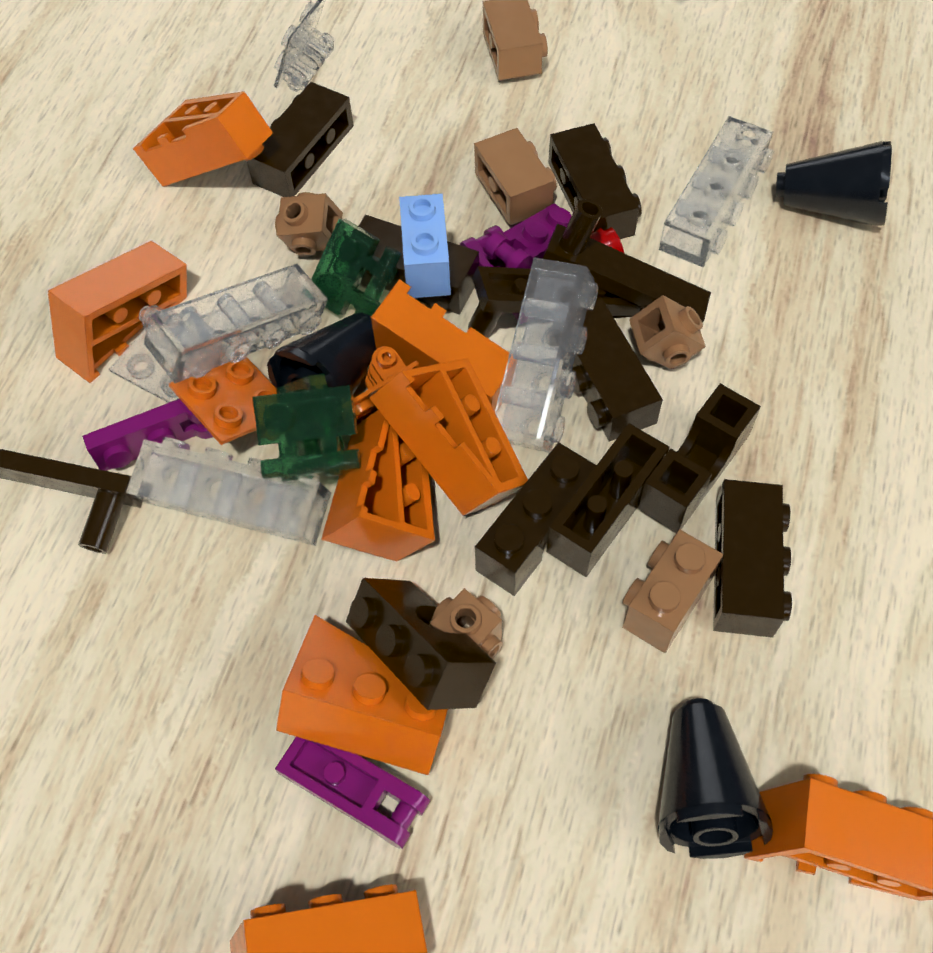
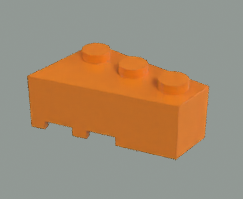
[321,410,435,562]

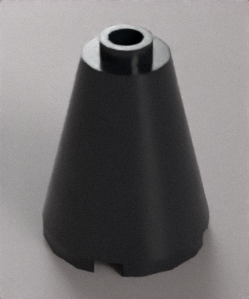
[776,141,892,226]
[267,312,376,426]
[658,698,773,859]

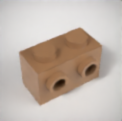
[482,0,548,81]
[474,128,557,225]
[622,529,724,653]

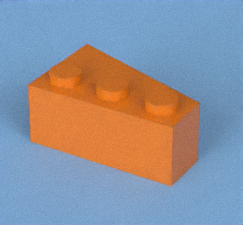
[133,91,273,187]
[48,240,187,383]
[371,279,518,415]
[369,358,528,516]
[276,615,448,775]
[744,774,933,901]
[230,884,427,953]

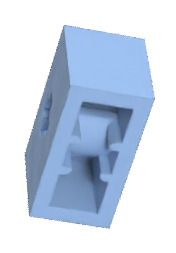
[399,194,451,298]

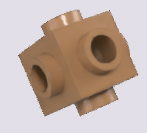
[275,192,343,256]
[629,295,706,369]
[430,588,503,659]

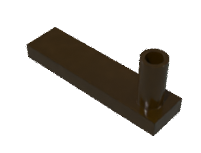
[541,199,711,323]
[468,266,641,338]
[0,449,146,554]

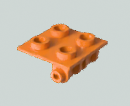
[332,346,419,436]
[169,356,297,445]

